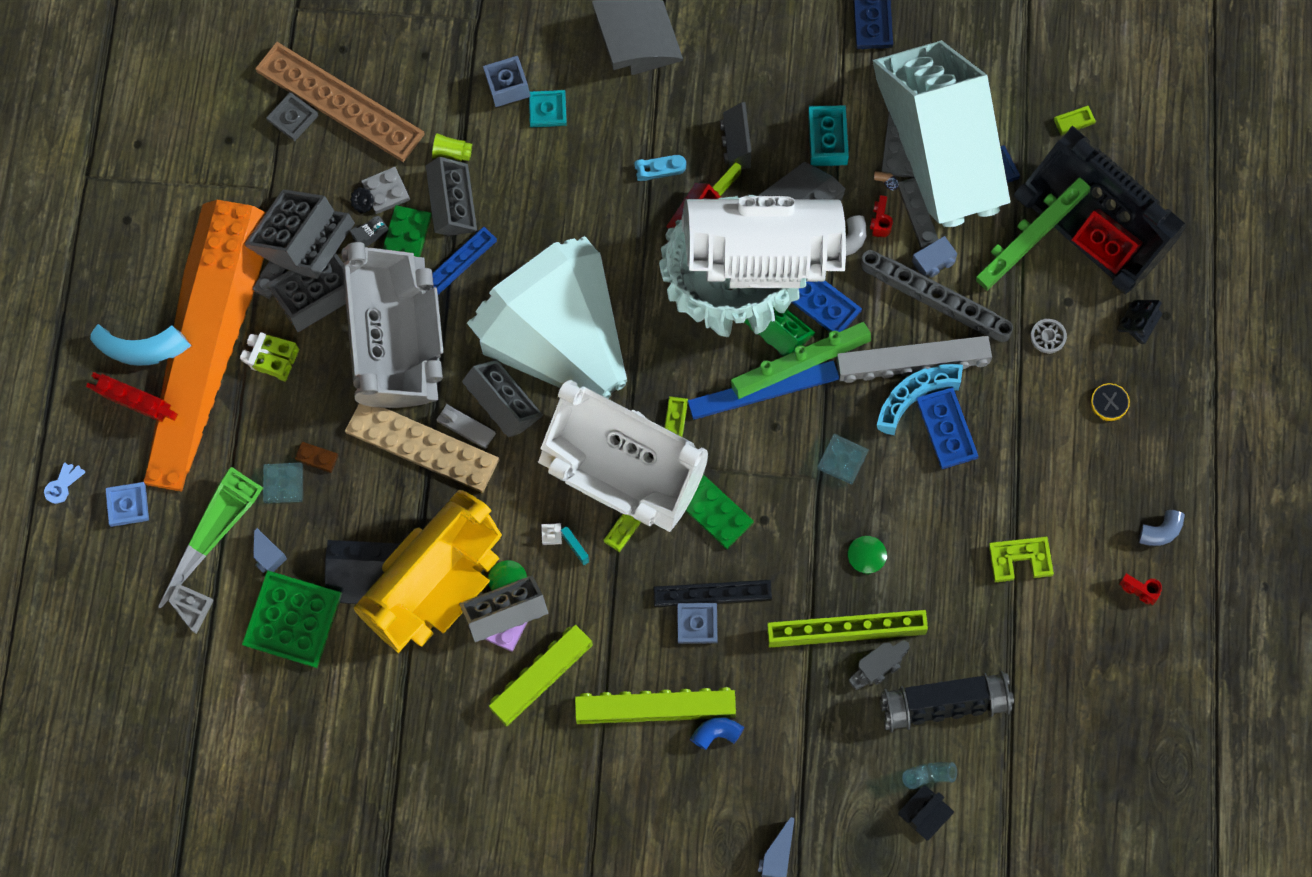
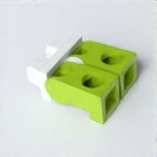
[240,332,299,382]

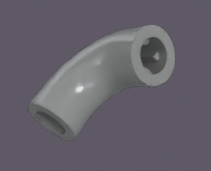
[846,215,867,256]

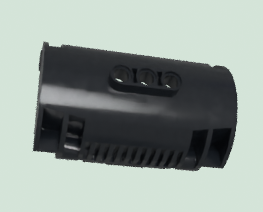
[1013,126,1186,295]

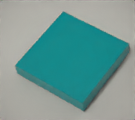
[529,90,567,127]

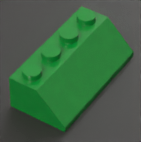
[744,307,815,356]

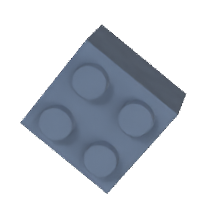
[483,56,530,107]

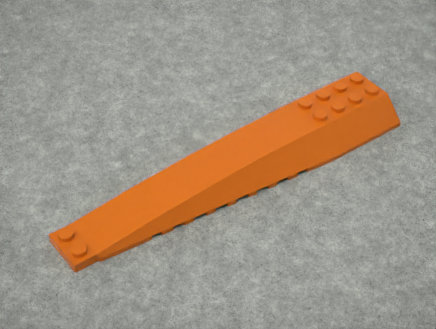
[144,200,266,492]

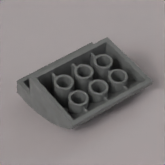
[592,0,683,75]
[245,189,355,279]

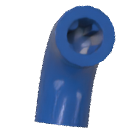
[690,718,745,750]

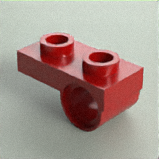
[870,195,893,237]
[1119,573,1162,605]

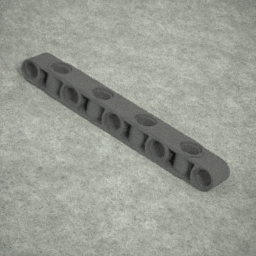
[861,250,1013,342]

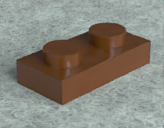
[295,442,339,473]

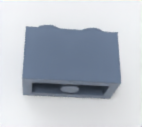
[912,236,957,278]

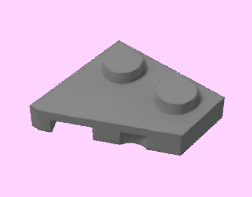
[169,584,214,634]

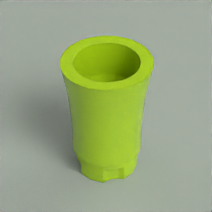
[432,133,472,161]

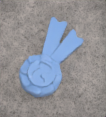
[44,463,85,504]

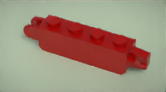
[86,372,178,422]

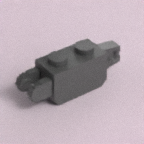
[849,640,910,690]

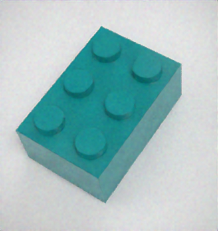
[808,105,849,166]

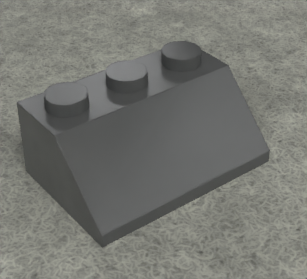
[720,102,751,169]

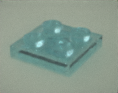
[817,434,869,485]
[263,463,303,503]

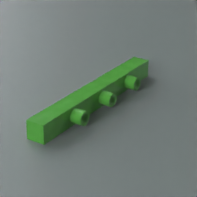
[976,177,1091,291]
[731,322,871,399]

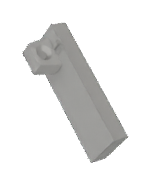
[436,404,496,449]

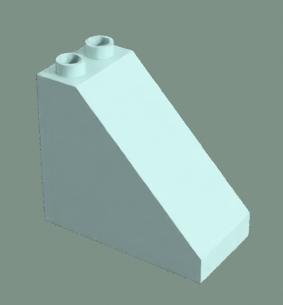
[873,40,1010,227]

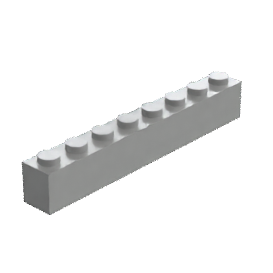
[836,336,992,383]

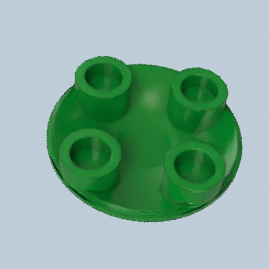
[848,536,887,575]
[488,560,527,591]

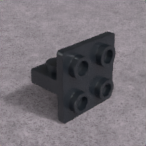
[1117,300,1163,344]
[898,785,954,841]

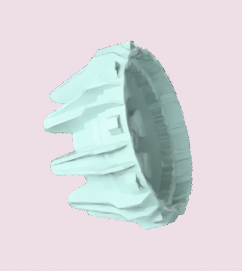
[659,195,806,337]

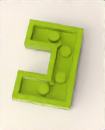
[989,537,1054,582]

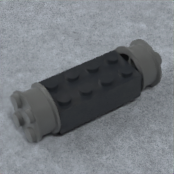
[880,671,1014,733]

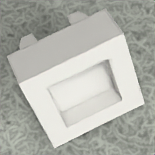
[541,523,562,545]

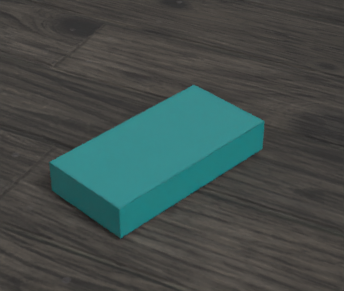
[561,527,589,566]

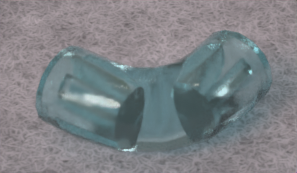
[902,762,957,789]

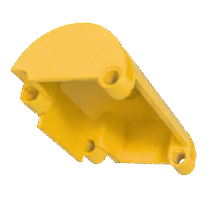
[353,490,502,653]

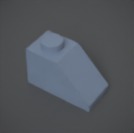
[254,528,287,573]

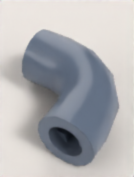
[1138,510,1185,546]

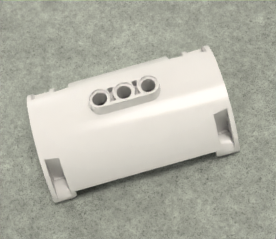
[682,196,846,288]
[538,380,708,532]

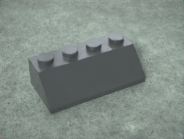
[426,157,477,236]
[462,360,543,437]
[459,575,549,642]

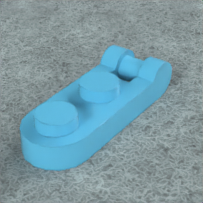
[634,155,686,181]

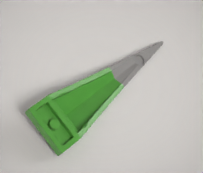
[158,467,263,608]

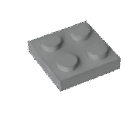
[362,167,410,214]

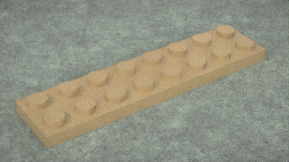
[345,403,499,493]

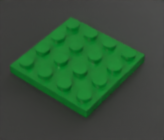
[242,570,342,668]

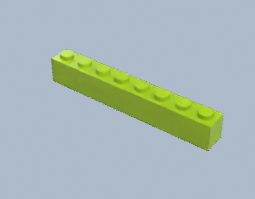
[767,610,928,648]
[575,687,736,724]

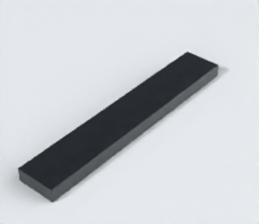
[653,580,772,607]

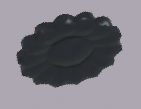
[350,187,374,213]

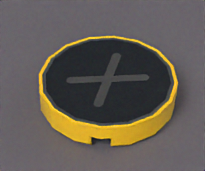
[1090,383,1130,421]

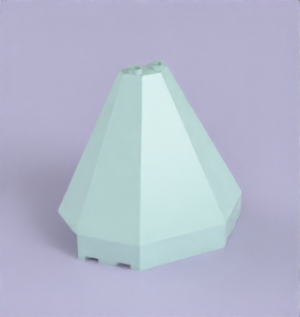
[467,236,627,399]

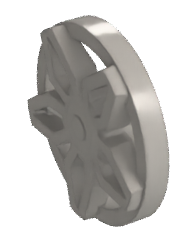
[1031,319,1067,354]

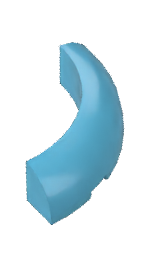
[90,324,192,366]
[877,364,963,435]

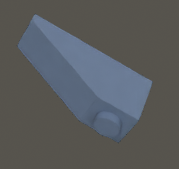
[758,817,794,877]

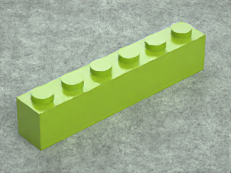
[489,625,593,727]

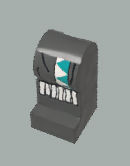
[350,216,388,247]

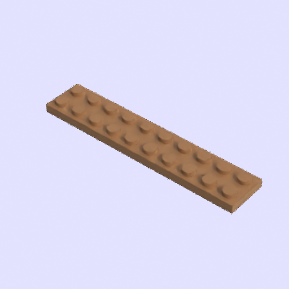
[256,42,425,162]

